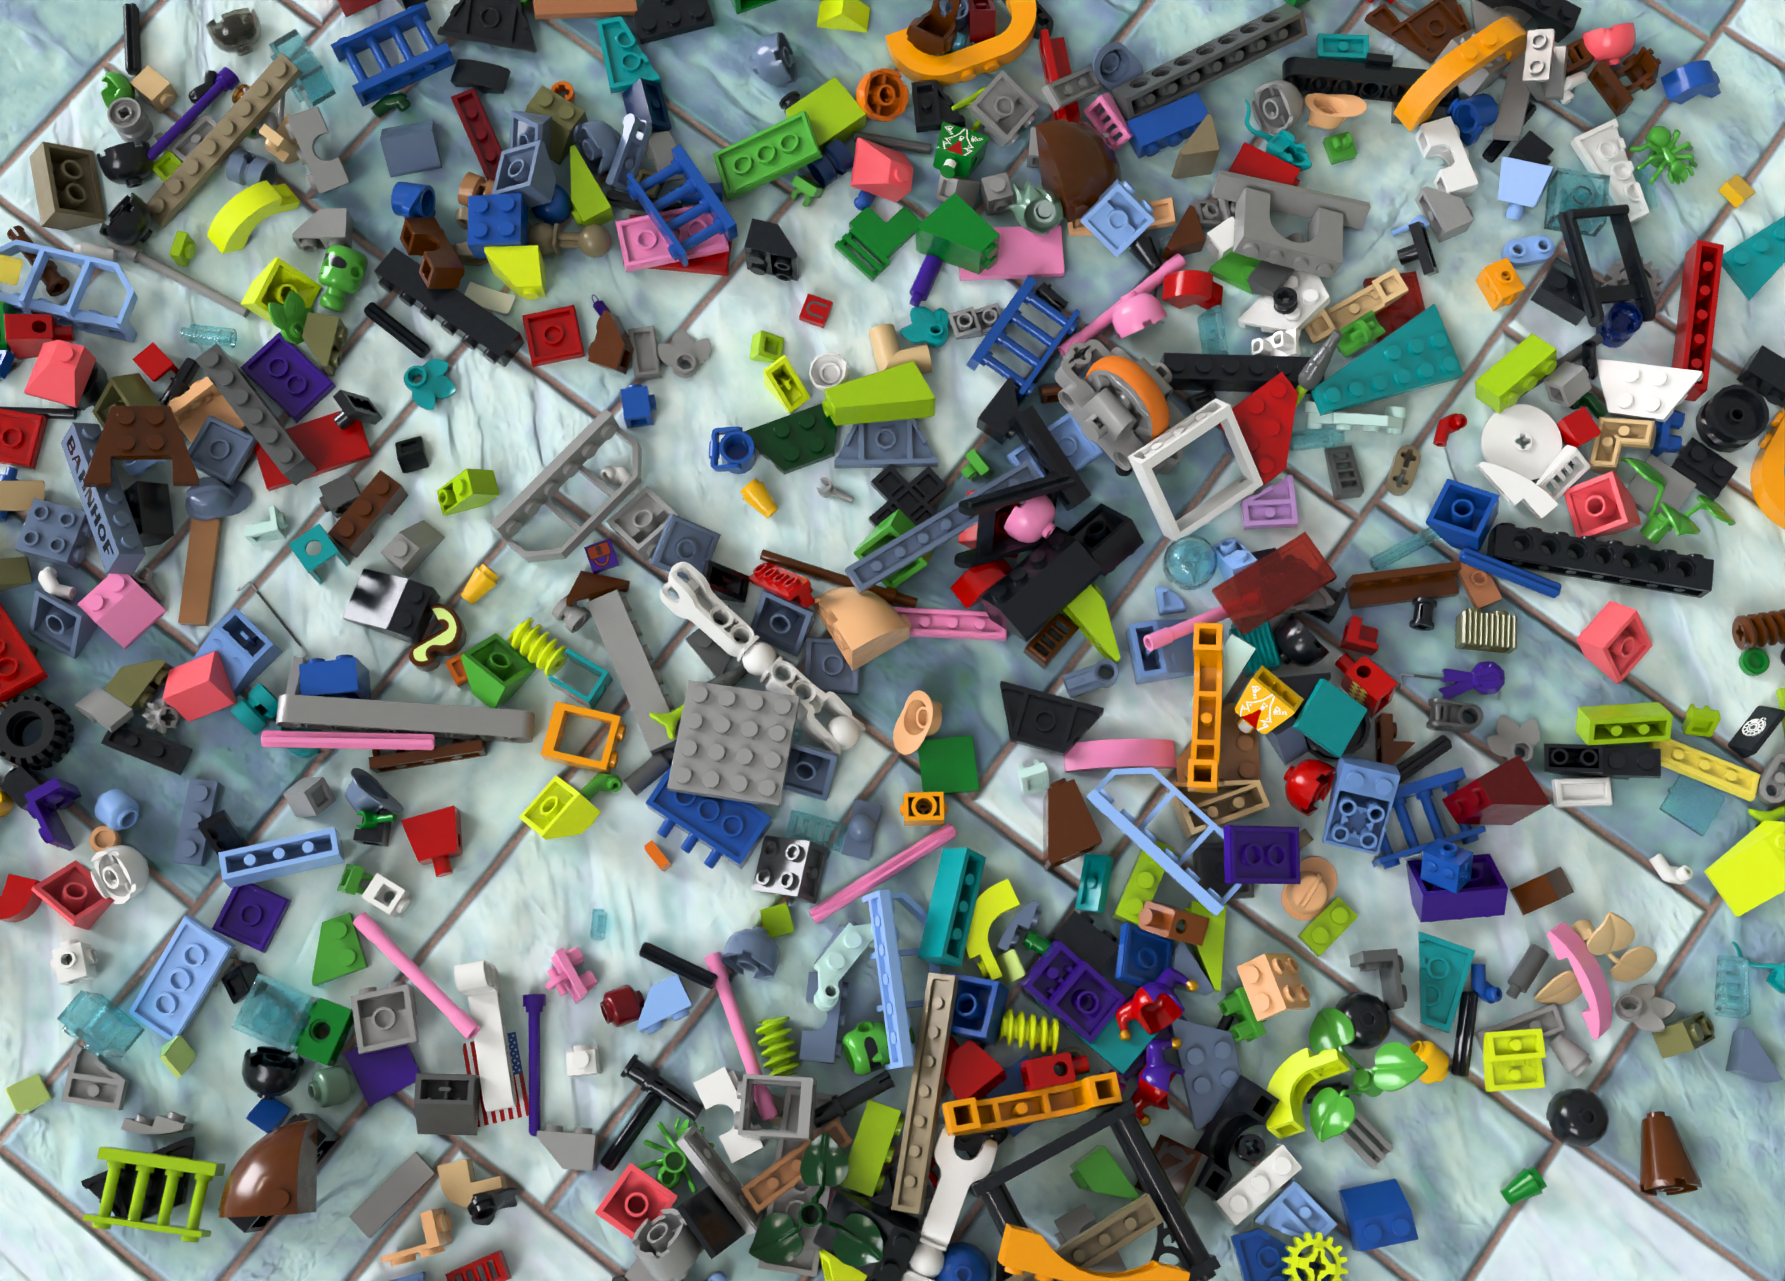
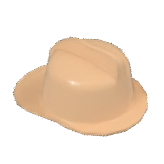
[1304,93,1367,130]
[893,690,942,755]
[1281,857,1337,920]

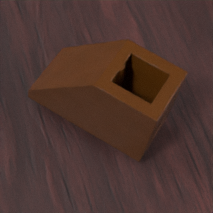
[588,310,634,374]

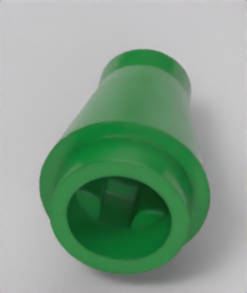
[1500,1166,1547,1207]

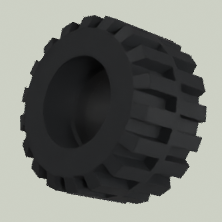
[0,695,74,770]

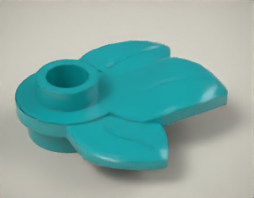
[900,306,950,348]
[404,359,456,410]

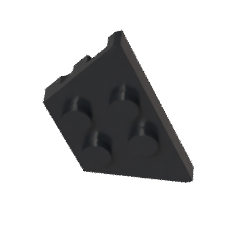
[437,0,537,53]
[1000,681,1104,756]
[81,1137,195,1227]

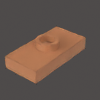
[1453,559,1502,609]

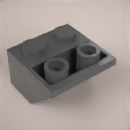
[414,1073,481,1135]

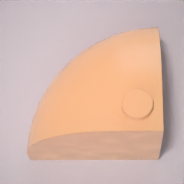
[812,587,911,671]

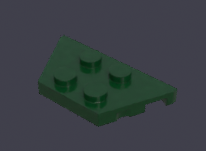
[744,403,837,475]

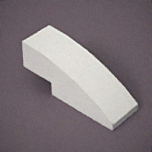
[1475,461,1559,519]

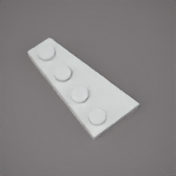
[1570,118,1650,224]

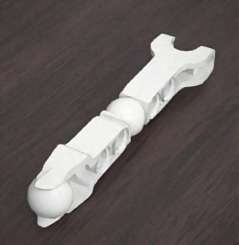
[660,562,866,757]
[902,1124,998,1281]

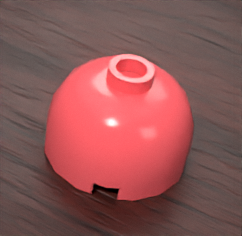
[1582,23,1636,67]

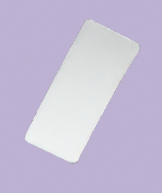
[464,282,516,314]

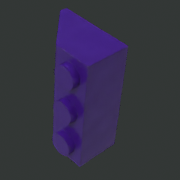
[1406,854,1508,923]

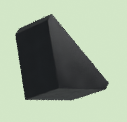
[703,560,750,603]

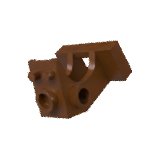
[1587,47,1661,117]

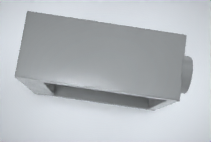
[734,1074,817,1141]

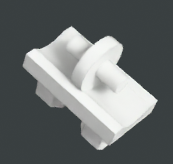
[1252,328,1301,357]

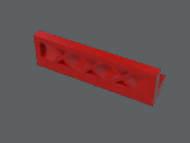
[1038,29,1082,123]

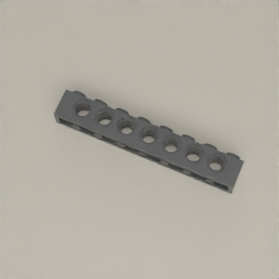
[1111,3,1307,120]

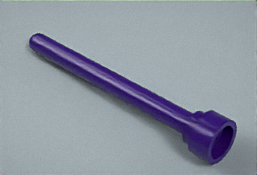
[147,67,240,161]
[523,994,546,1136]

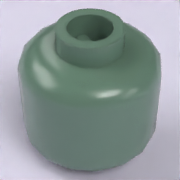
[308,1066,355,1108]

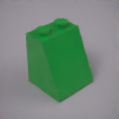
[916,193,1000,275]

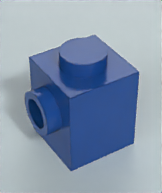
[620,384,657,429]

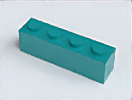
[917,847,986,966]

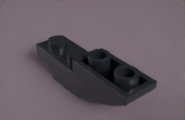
[1544,744,1661,780]

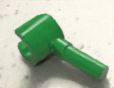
[357,811,397,829]

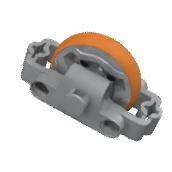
[1055,339,1189,476]

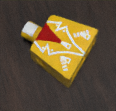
[1234,666,1304,734]

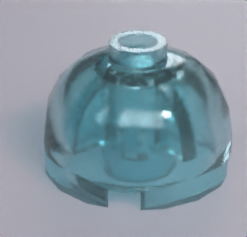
[1162,535,1218,590]

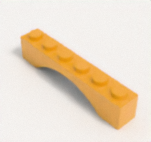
[998,1223,1190,1281]

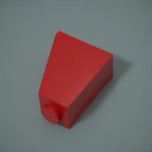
[1228,142,1301,187]

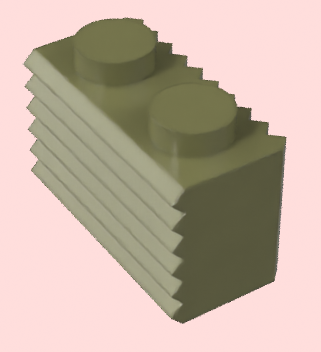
[1455,608,1517,654]

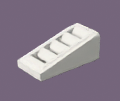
[1536,445,1591,501]

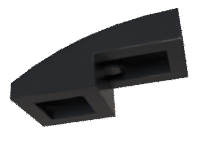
[451,59,511,94]

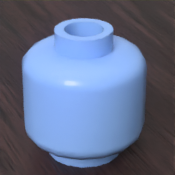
[94,789,139,831]

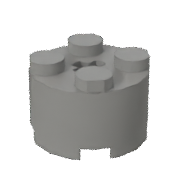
[632,1208,704,1281]

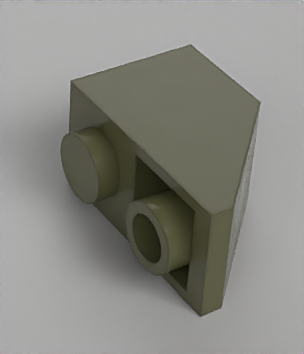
[302,312,348,376]
[104,659,174,713]
[1651,1011,1715,1059]

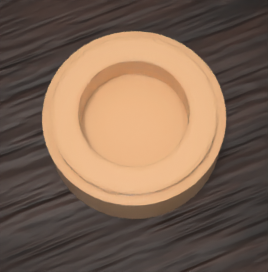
[89,825,121,852]

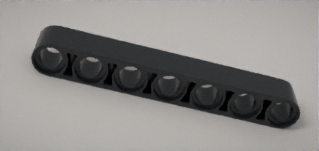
[1282,57,1460,107]

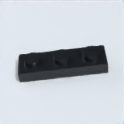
[101,723,193,775]

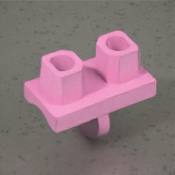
[545,947,598,1004]

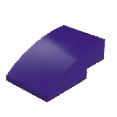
[1018,940,1127,1044]

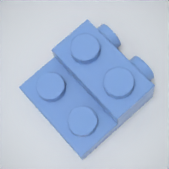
[1080,179,1155,257]

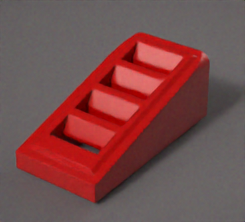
[445,1250,512,1281]

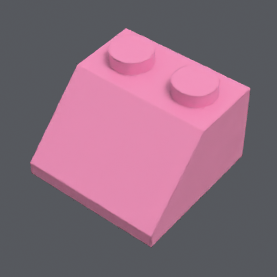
[77,574,167,649]

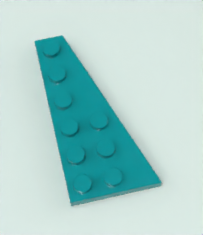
[1311,303,1464,416]

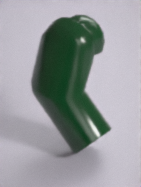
[371,93,411,118]
[1569,392,1608,419]

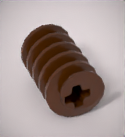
[1732,609,1785,650]

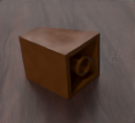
[1043,778,1103,871]

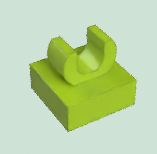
[1682,704,1721,737]

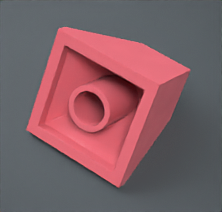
[850,137,914,203]
[24,340,96,408]
[1564,471,1642,538]

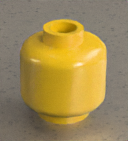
[1409,1041,1449,1084]

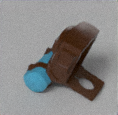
[906,0,967,56]

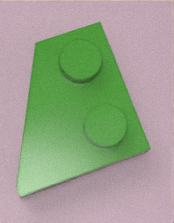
[1208,251,1261,295]
[311,912,368,986]

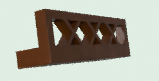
[1345,561,1462,610]
[369,738,487,774]

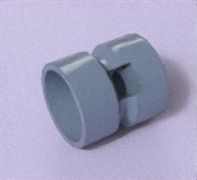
[226,148,277,187]

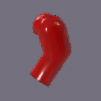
[1433,413,1467,447]

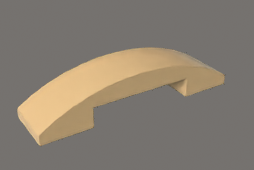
[1304,268,1409,345]

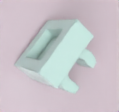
[1018,759,1050,796]

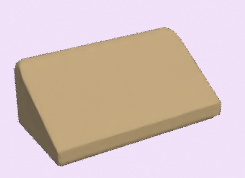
[0,481,45,511]

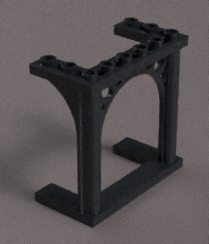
[970,1100,1221,1281]

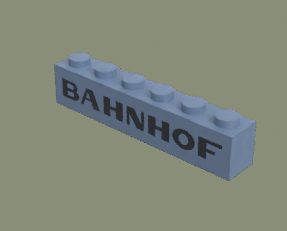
[61,422,146,574]

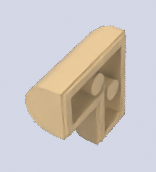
[869,324,932,374]
[1589,417,1656,474]

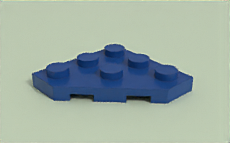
[1230,1228,1331,1281]

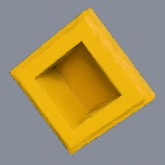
[1718,174,1756,209]

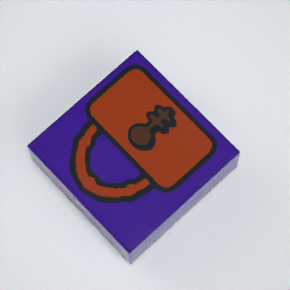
[584,538,620,574]

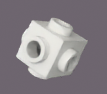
[50,939,98,986]

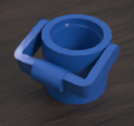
[1446,93,1498,146]
[391,181,436,219]
[709,427,756,474]

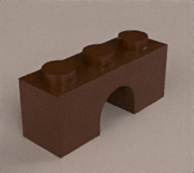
[400,218,465,289]
[328,470,409,558]

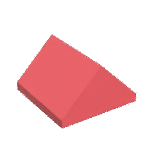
[163,651,237,722]
[31,860,115,930]
[595,1162,678,1240]

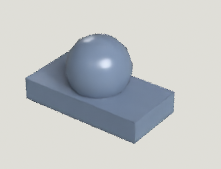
[841,799,882,861]

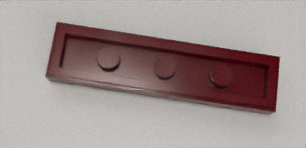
[451,88,502,181]

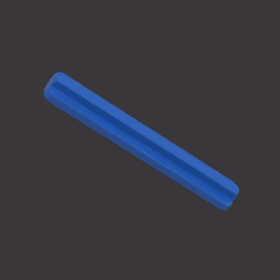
[1458,547,1562,598]

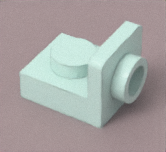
[243,505,288,545]

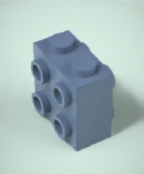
[14,498,93,570]

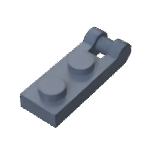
[605,113,652,192]

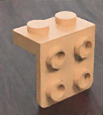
[168,377,246,443]
[1236,954,1311,1021]
[381,1208,453,1267]

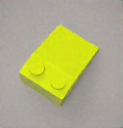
[1704,820,1785,917]

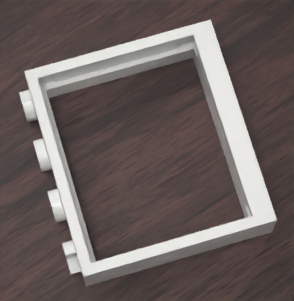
[1128,398,1263,543]

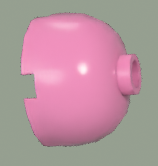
[1112,290,1167,339]
[1004,495,1056,543]

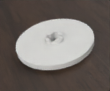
[1481,404,1562,481]

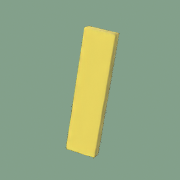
[1648,739,1761,802]

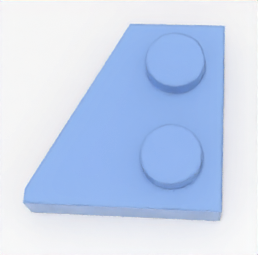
[1254,1179,1337,1240]

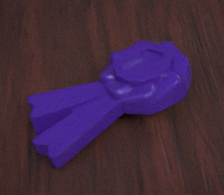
[1438,661,1505,699]

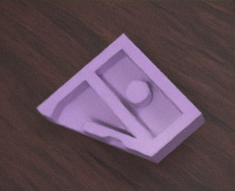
[1240,475,1299,530]

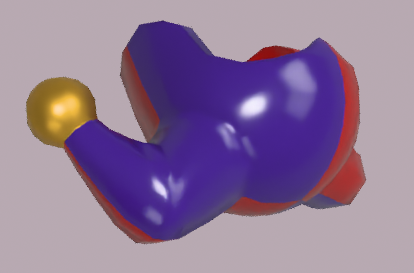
[1116,968,1198,1041]
[1129,1037,1185,1127]

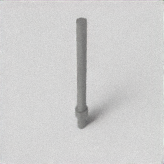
[109,241,250,317]

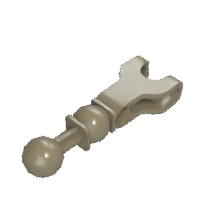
[453,207,611,266]

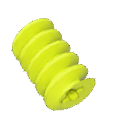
[507,617,568,677]
[998,1008,1060,1055]

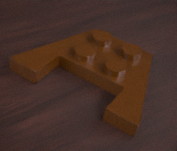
[1364,0,1471,63]
[84,406,200,487]

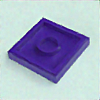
[212,883,291,953]
[345,1045,421,1106]

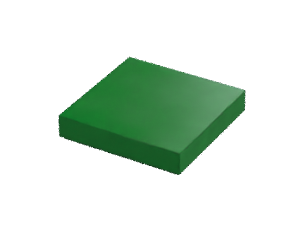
[918,735,979,795]

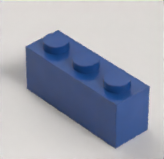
[1127,92,1209,159]

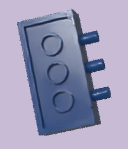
[645,766,773,869]

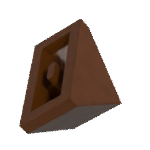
[1162,205,1206,260]
[1510,867,1574,915]

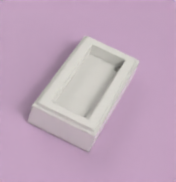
[1551,777,1613,808]

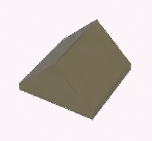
[1171,114,1220,179]

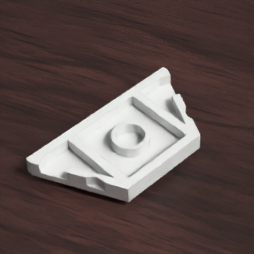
[1237,270,1330,333]
[1597,359,1703,423]

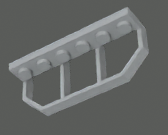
[490,409,642,563]

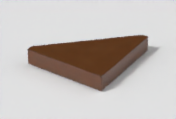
[566,571,630,607]

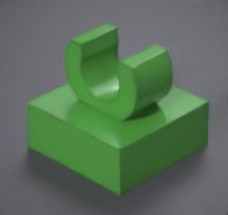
[1323,131,1358,165]
[791,175,825,207]
[961,449,995,481]
[337,864,374,895]

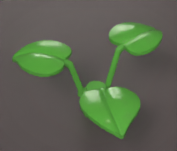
[1621,458,1736,544]
[1309,1008,1428,1142]

